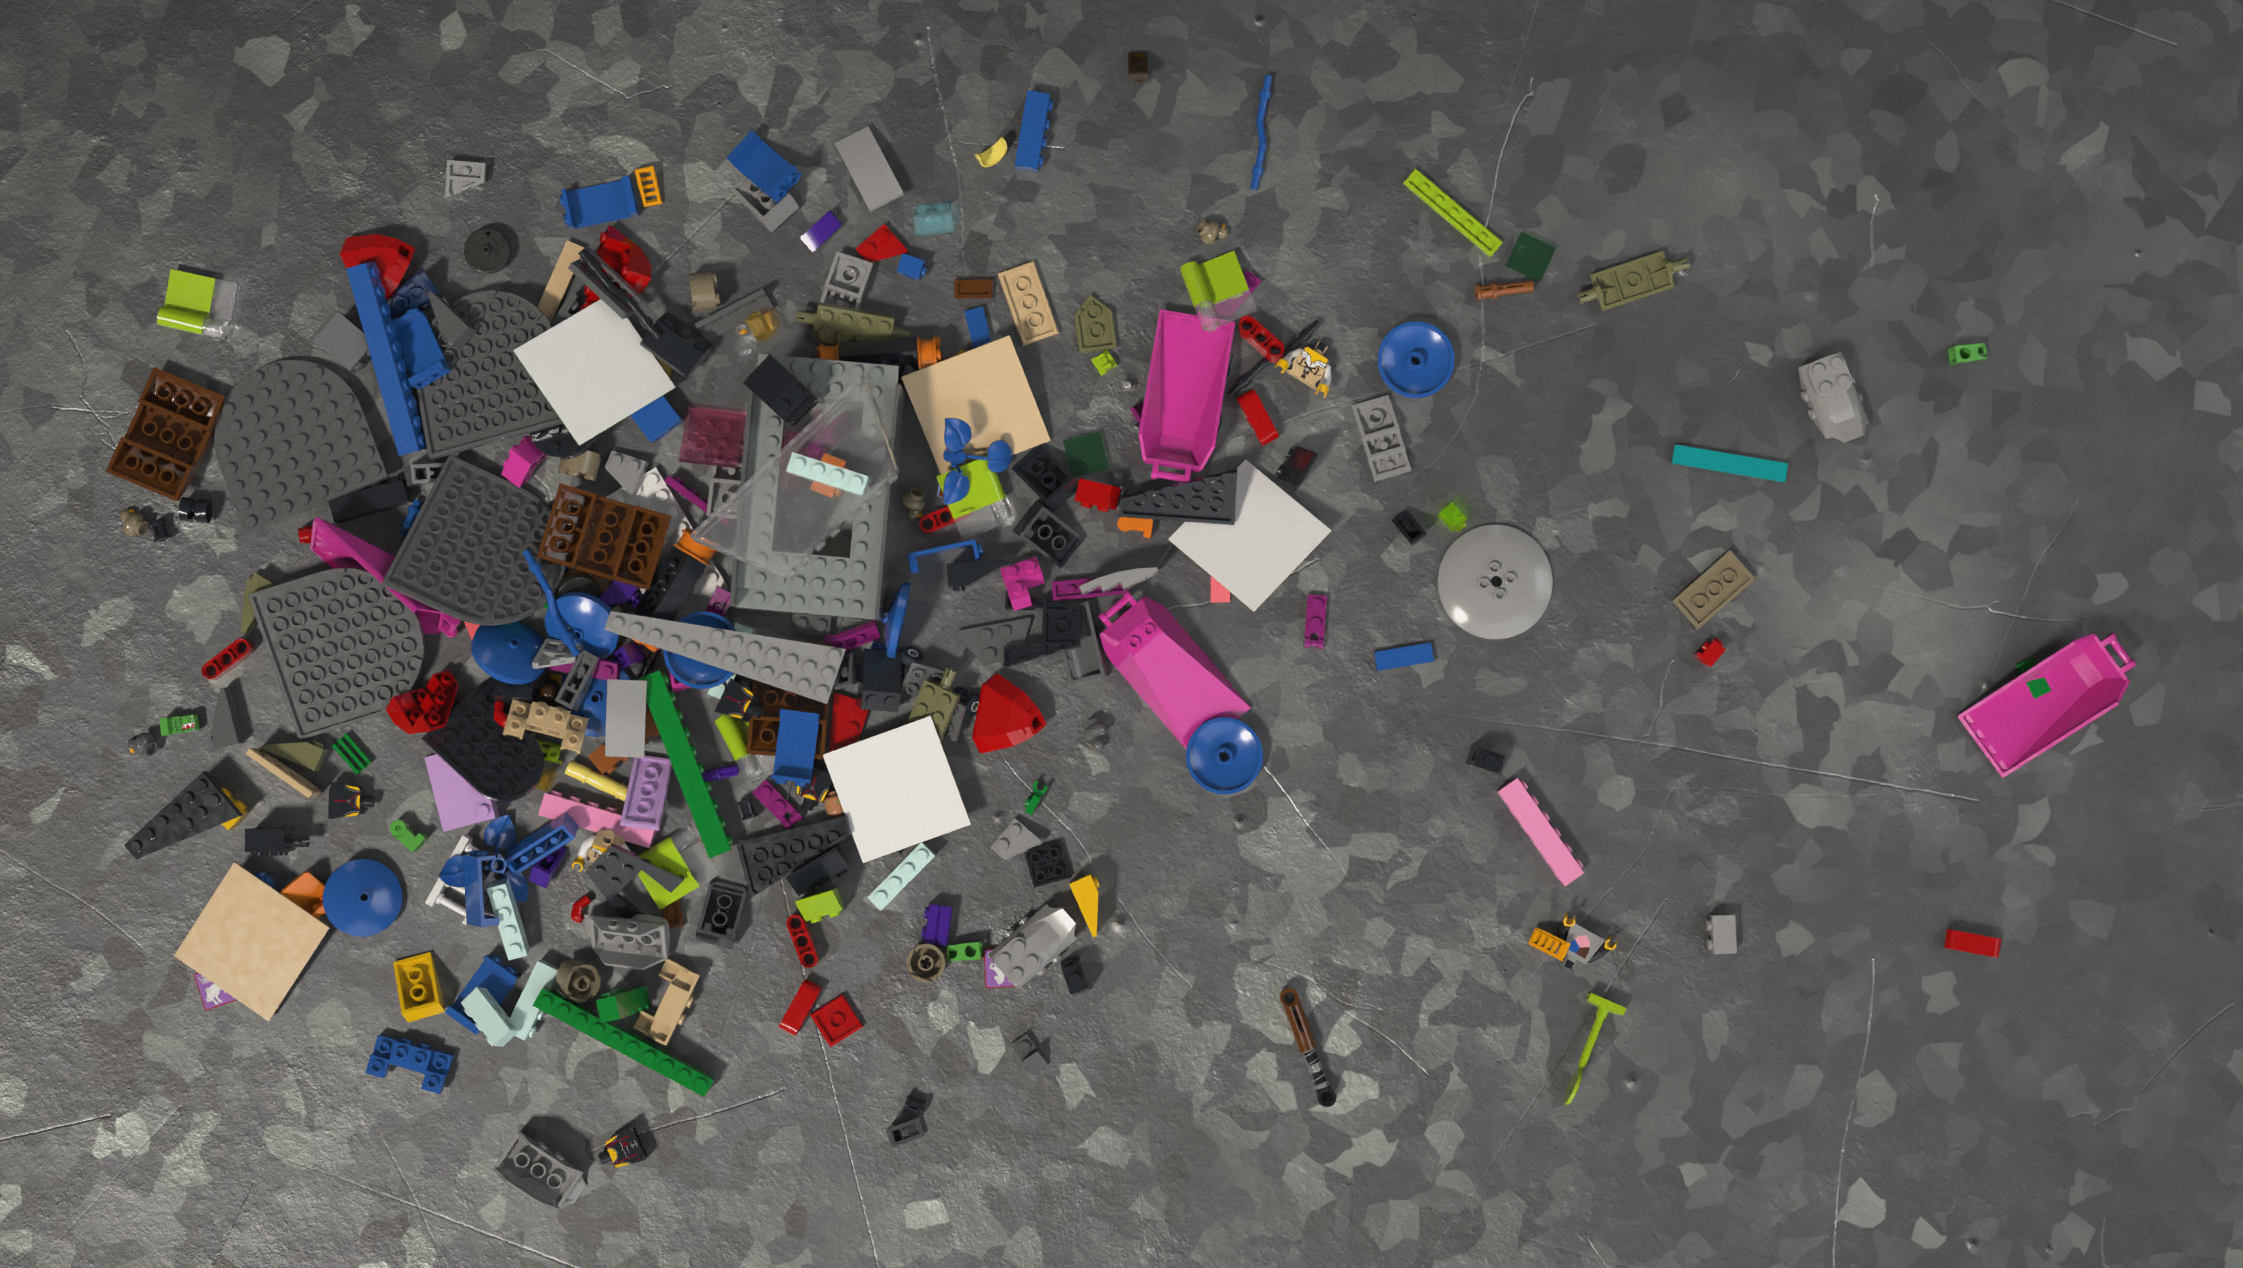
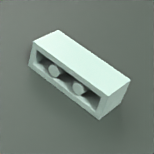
[461,987,519,1047]

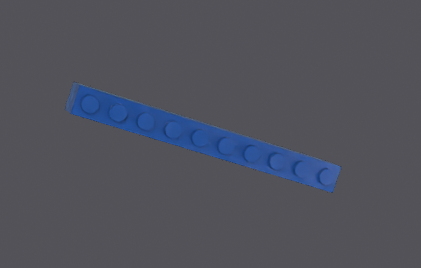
[346,262,427,456]

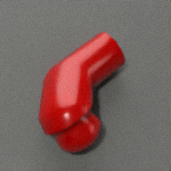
[494,701,508,727]
[570,894,592,923]

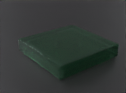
[1505,232,1556,283]
[1063,432,1109,477]

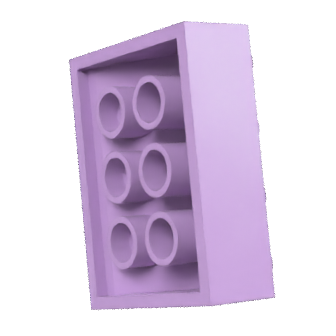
[425,754,500,832]

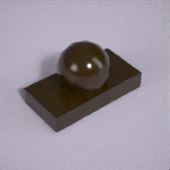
[1128,53,1148,83]
[539,674,566,707]

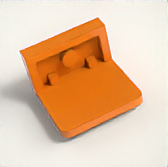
[279,871,325,919]

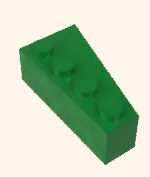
[596,985,651,1023]

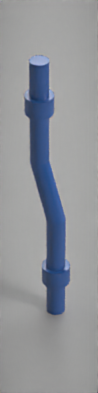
[1250,75,1273,190]
[522,549,581,657]

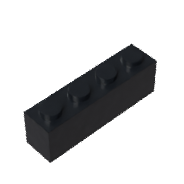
[328,477,412,523]

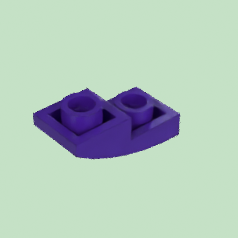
[800,210,843,252]

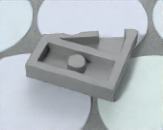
[445,160,487,197]
[604,450,648,497]
[532,638,583,669]
[990,818,1043,860]

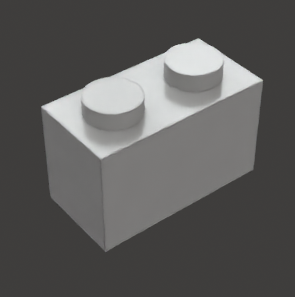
[1706,914,1737,954]

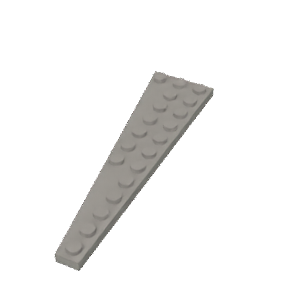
[604,611,846,704]

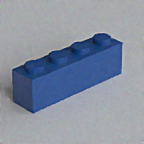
[1015,90,1053,172]
[504,812,579,875]

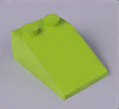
[795,887,844,923]

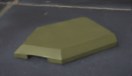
[1074,294,1117,353]

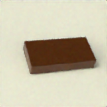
[954,279,993,299]

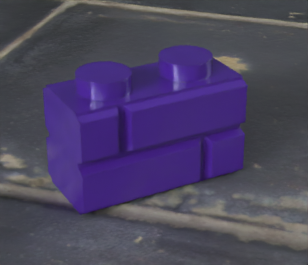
[921,903,953,946]

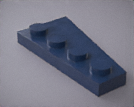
[386,267,443,319]

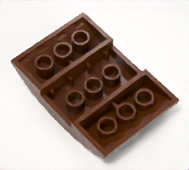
[105,367,226,502]
[537,483,672,590]
[747,642,833,759]

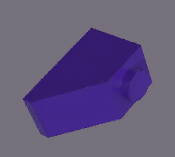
[599,581,640,606]
[612,643,645,673]
[529,847,567,888]

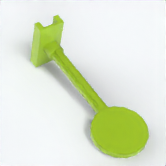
[1563,993,1627,1105]

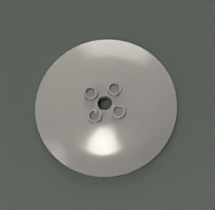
[1438,525,1553,639]

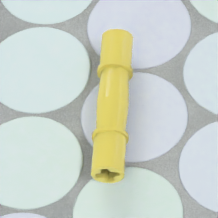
[565,760,628,801]

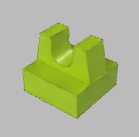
[1091,349,1117,376]

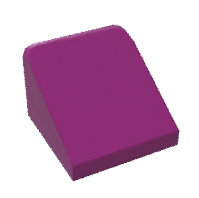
[1130,403,1144,425]

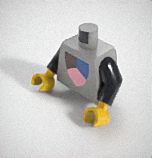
[1557,913,1618,970]

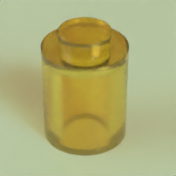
[744,311,773,342]

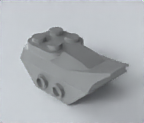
[1799,352,1869,443]
[988,904,1077,989]
[584,914,670,970]
[493,1130,586,1211]

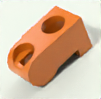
[1117,517,1153,539]

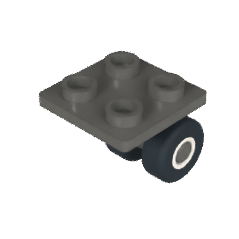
[901,646,945,697]
[944,687,980,741]

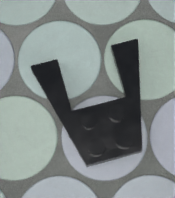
[1003,591,1082,667]
[586,843,684,919]

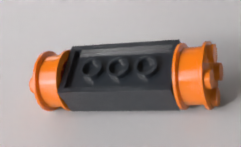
[817,335,942,383]
[632,527,719,653]

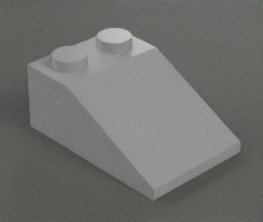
[730,176,799,232]

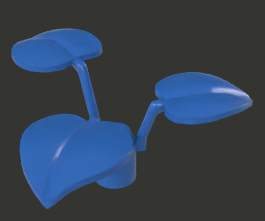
[943,418,1013,505]
[439,815,528,902]

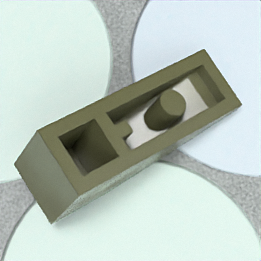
[241,573,278,634]
[261,740,329,771]

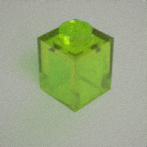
[1436,502,1467,533]

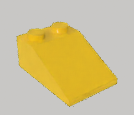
[1069,873,1100,937]
[393,952,445,1022]

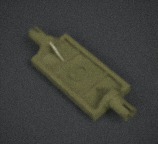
[1577,251,1690,312]
[796,302,912,344]
[907,667,960,742]

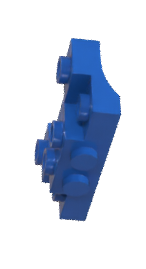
[365,1034,454,1094]

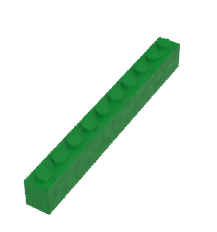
[638,670,733,859]
[532,986,714,1097]

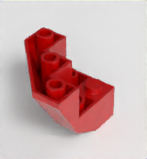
[584,225,651,304]
[340,234,415,300]
[385,670,459,734]
[972,673,1047,753]

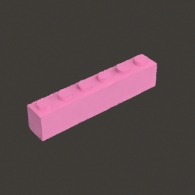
[1497,778,1584,886]
[538,790,657,848]

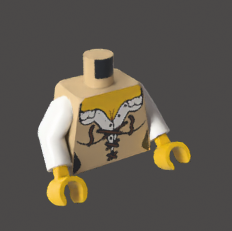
[1274,341,1331,398]
[571,829,631,872]

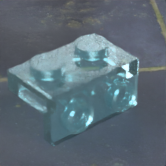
[913,203,954,236]

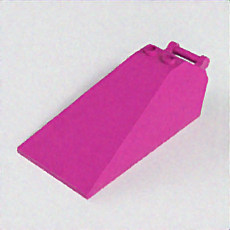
[1138,309,1235,482]
[310,517,461,638]
[1098,591,1251,749]
[1957,632,2137,778]

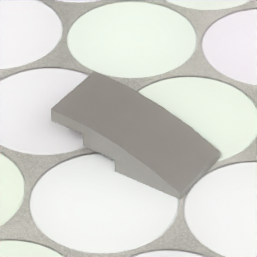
[834,126,904,212]
[813,251,873,328]
[1352,395,1411,482]
[706,442,744,519]
[1079,567,1158,595]
[605,679,647,758]

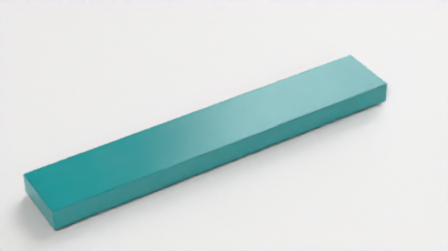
[1671,444,1788,483]

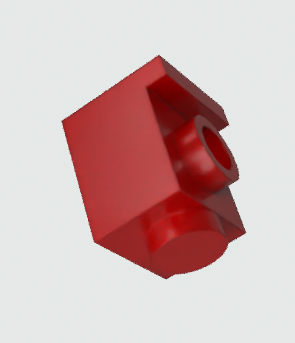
[1693,637,1726,668]

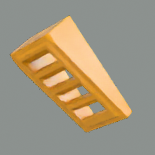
[635,165,662,207]
[1528,927,1571,961]

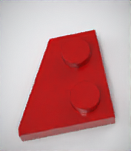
[856,224,909,263]

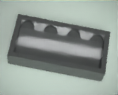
[1061,601,1109,685]

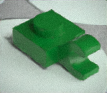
[1024,781,1048,815]

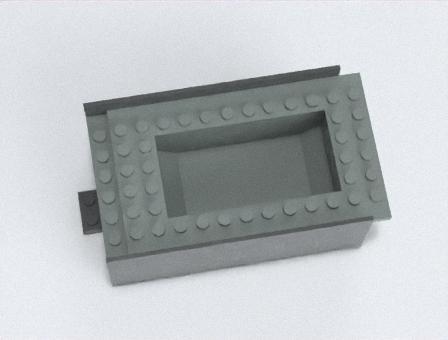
[729,354,906,636]

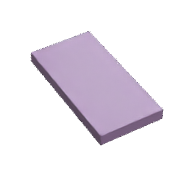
[620,755,673,831]

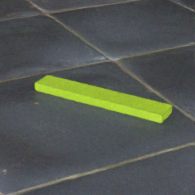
[1403,168,1503,257]

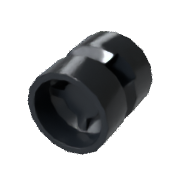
[178,497,213,524]

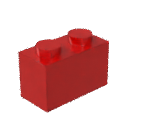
[1074,478,1121,513]

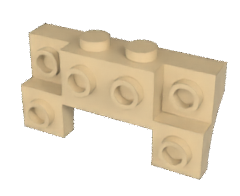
[503,700,589,754]
[633,958,701,1046]

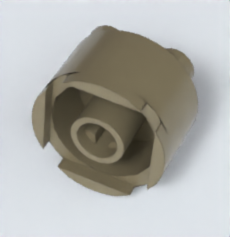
[688,271,720,312]
[558,451,602,481]
[906,943,946,983]
[555,959,601,1002]

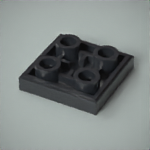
[1024,840,1071,888]

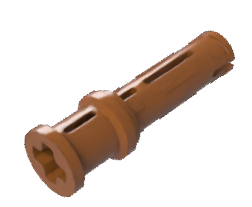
[1474,280,1534,301]

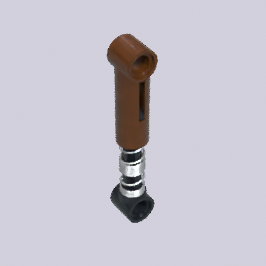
[1279,987,1337,1107]

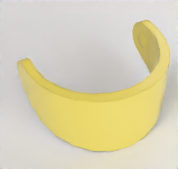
[974,137,1007,167]

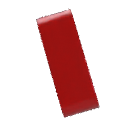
[1239,315,1284,363]
[1236,389,1279,446]
[919,506,972,534]
[201,639,255,680]
[786,914,819,968]
[1943,929,2002,958]
[779,978,822,1036]

